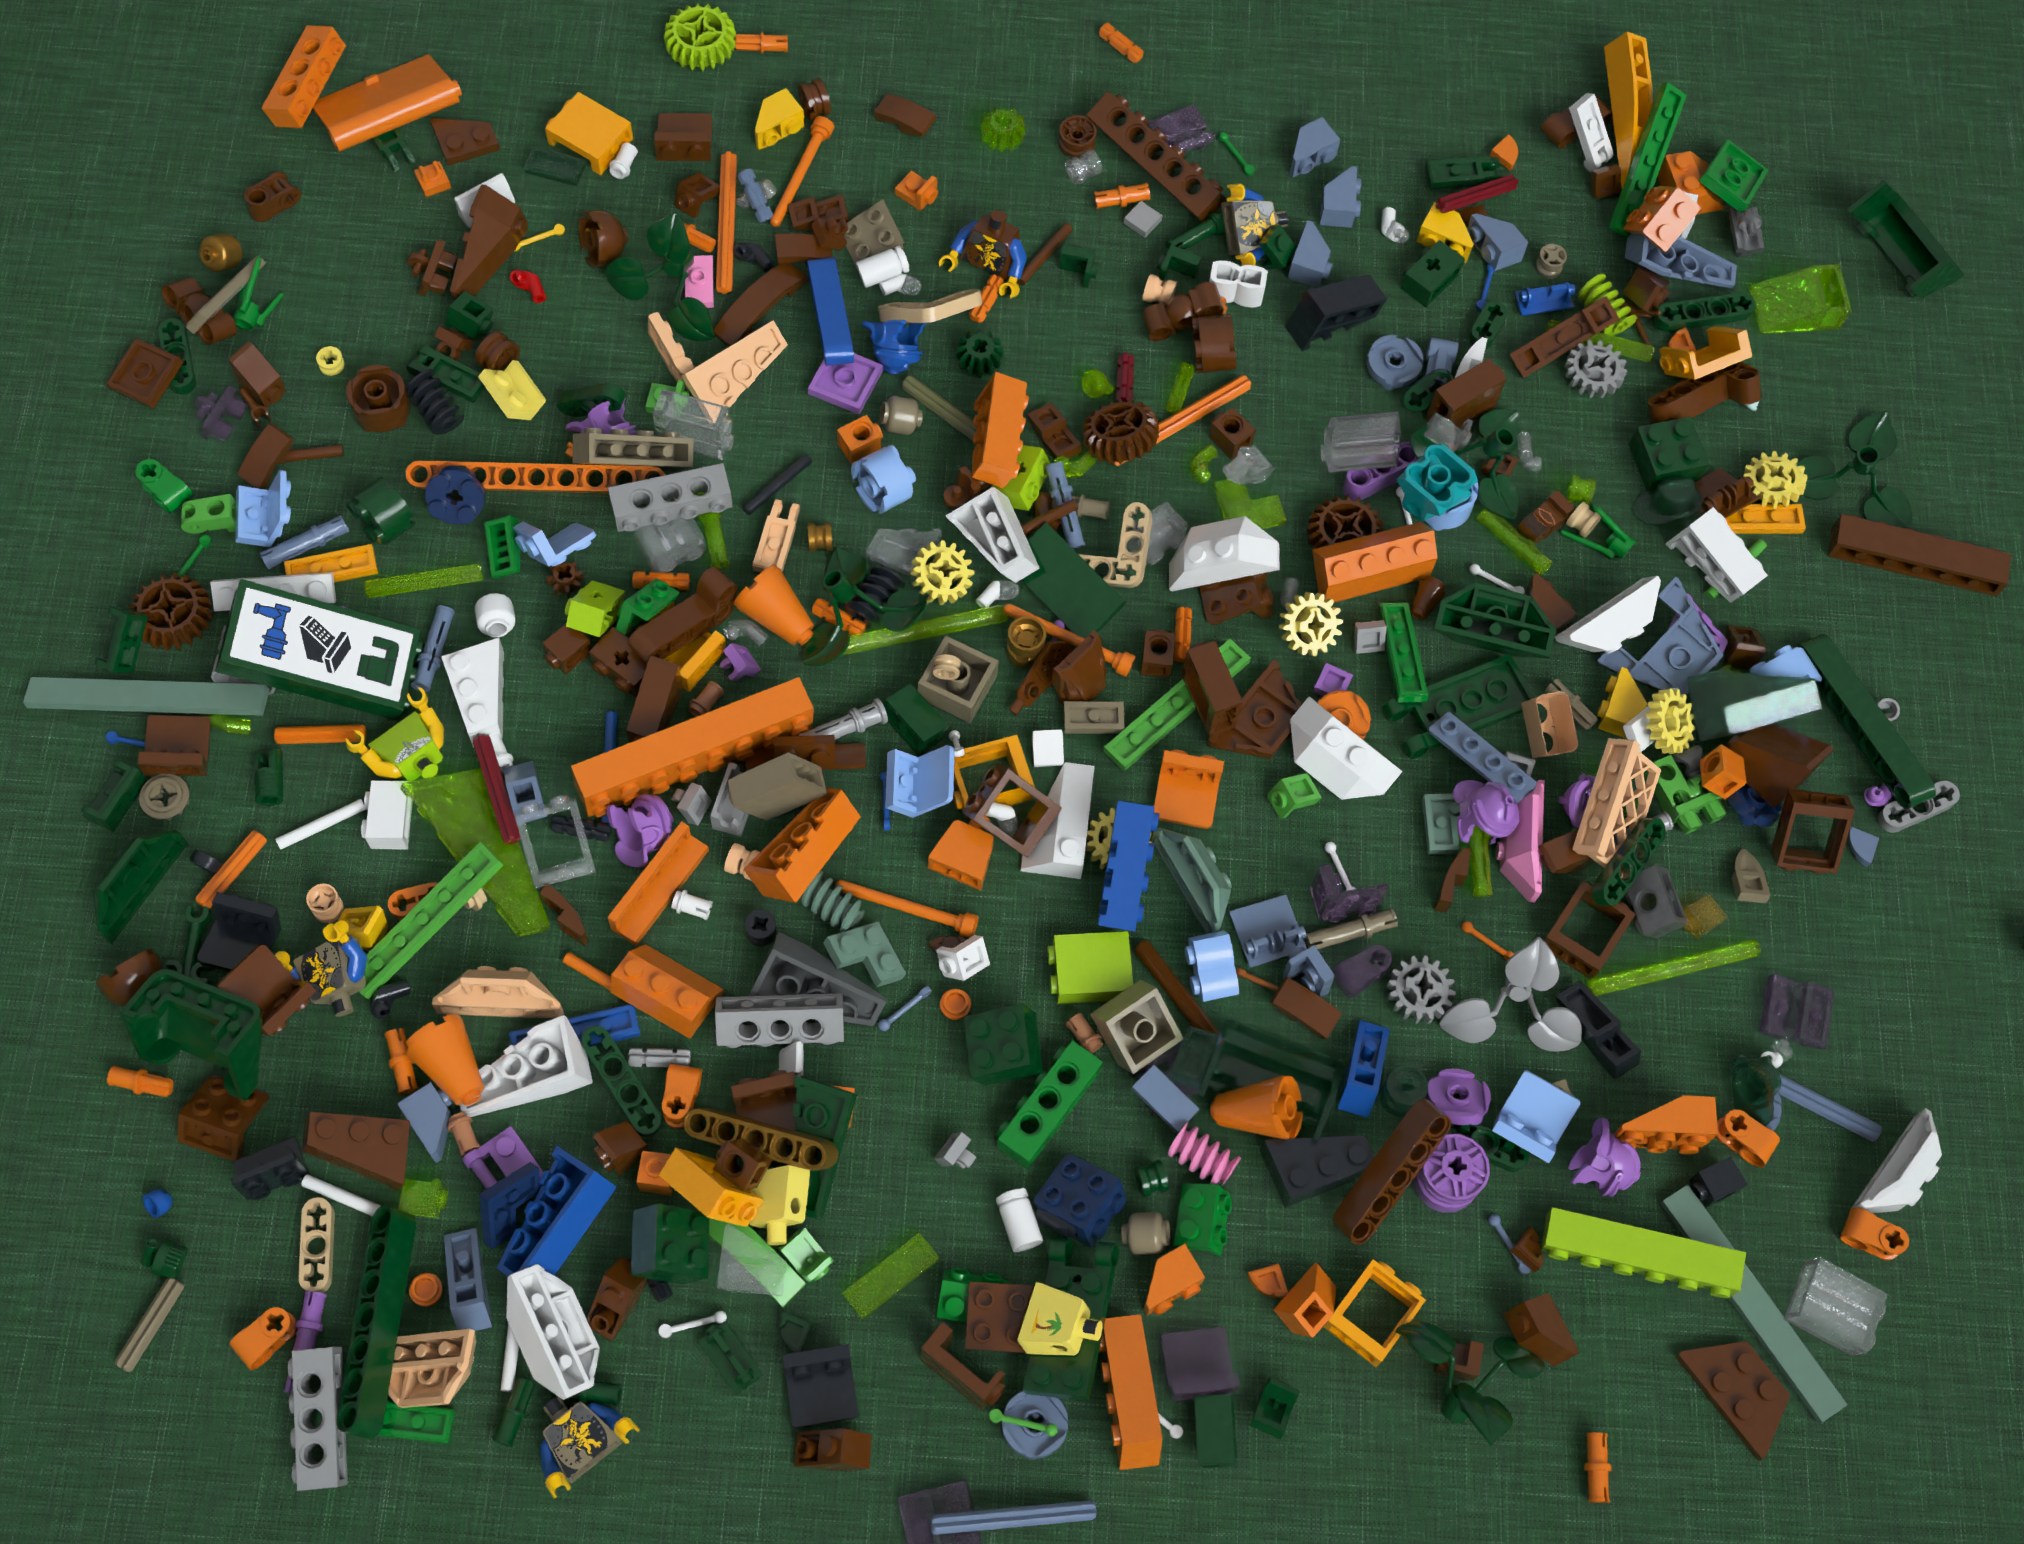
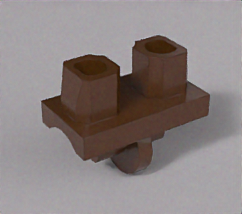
[407,239,457,296]
[943,466,990,509]

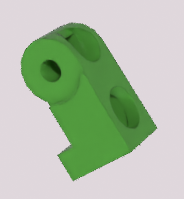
[181,494,236,534]

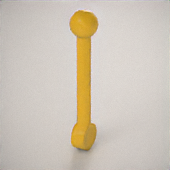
[515,224,565,251]

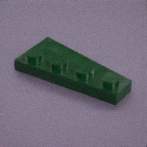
[792,1075,857,1220]

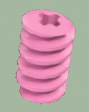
[1168,1122,1241,1186]

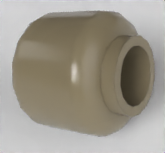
[879,396,923,435]
[1122,1212,1170,1255]

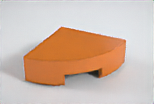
[1490,134,1518,171]
[1667,327,1696,351]
[1247,1264,1288,1298]

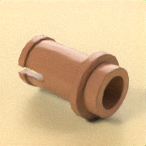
[688,681,724,717]
[1066,1013,1103,1054]
[447,1112,480,1156]

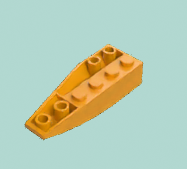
[1604,32,1653,189]

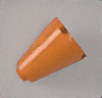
[733,565,814,646]
[404,1014,484,1107]
[1210,1075,1303,1140]

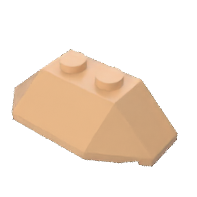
[432,966,564,1018]
[388,1329,476,1408]

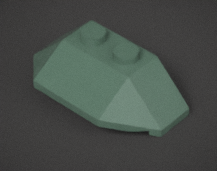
[1151,827,1232,934]

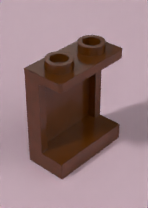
[920,1322,1005,1411]

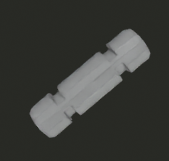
[628,1048,691,1067]

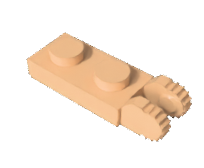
[648,312,694,389]
[752,499,800,572]

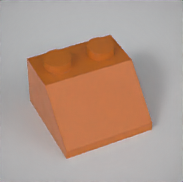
[1657,151,1725,215]

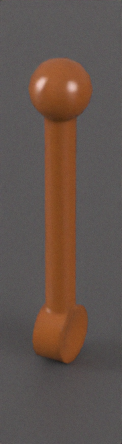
[1235,967,1279,992]

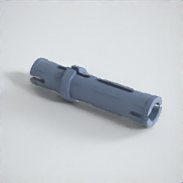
[1045,461,1086,549]
[260,515,350,570]
[411,605,455,692]

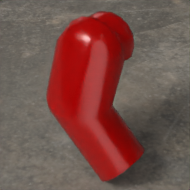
[509,269,547,303]

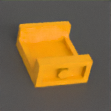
[545,92,633,176]
[1659,326,1752,379]
[635,602,726,692]

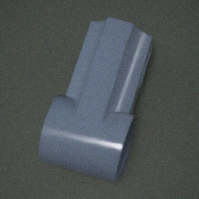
[1425,337,1459,390]

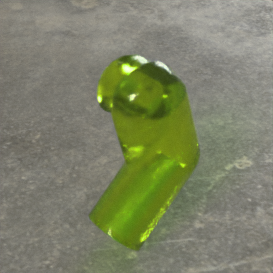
[1190,444,1218,484]
[1054,452,1097,478]
[209,714,251,735]

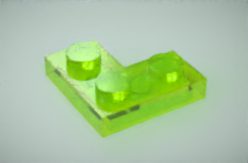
[1214,476,1286,529]

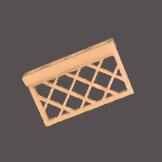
[1572,738,1661,878]

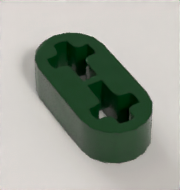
[1469,301,1507,349]
[1404,368,1453,412]

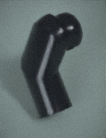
[733,243,774,271]
[370,979,411,1019]

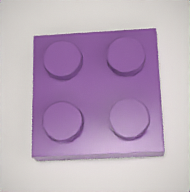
[808,353,883,415]

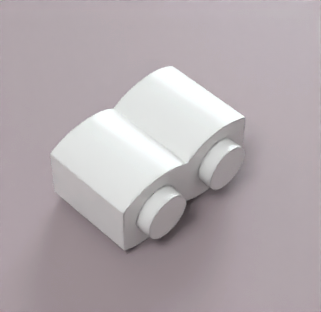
[1209,261,1268,307]

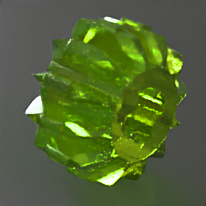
[980,105,1026,153]

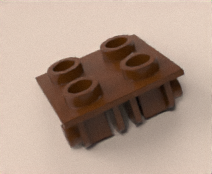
[1676,468,1759,519]
[965,1282,1035,1353]

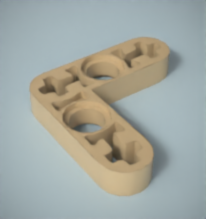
[878,289,983,323]
[1079,502,1153,588]

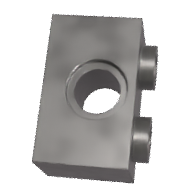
[1625,865,1689,939]

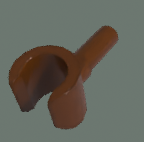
[239,388,272,428]

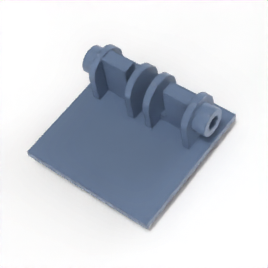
[1229,895,1307,968]

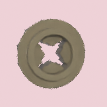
[139,774,191,821]

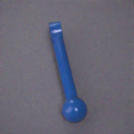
[1476,263,1495,311]
[105,731,145,747]
[879,771,890,831]

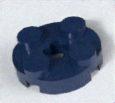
[425,466,486,524]
[1725,783,1782,827]

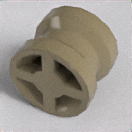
[1535,244,1567,279]

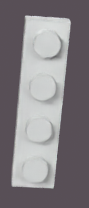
[210,572,336,611]

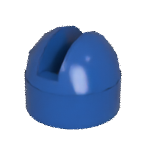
[143,1189,173,1218]

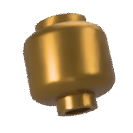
[199,233,243,272]

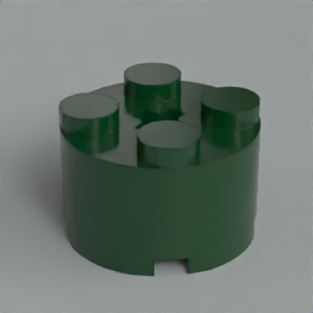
[346,477,416,545]

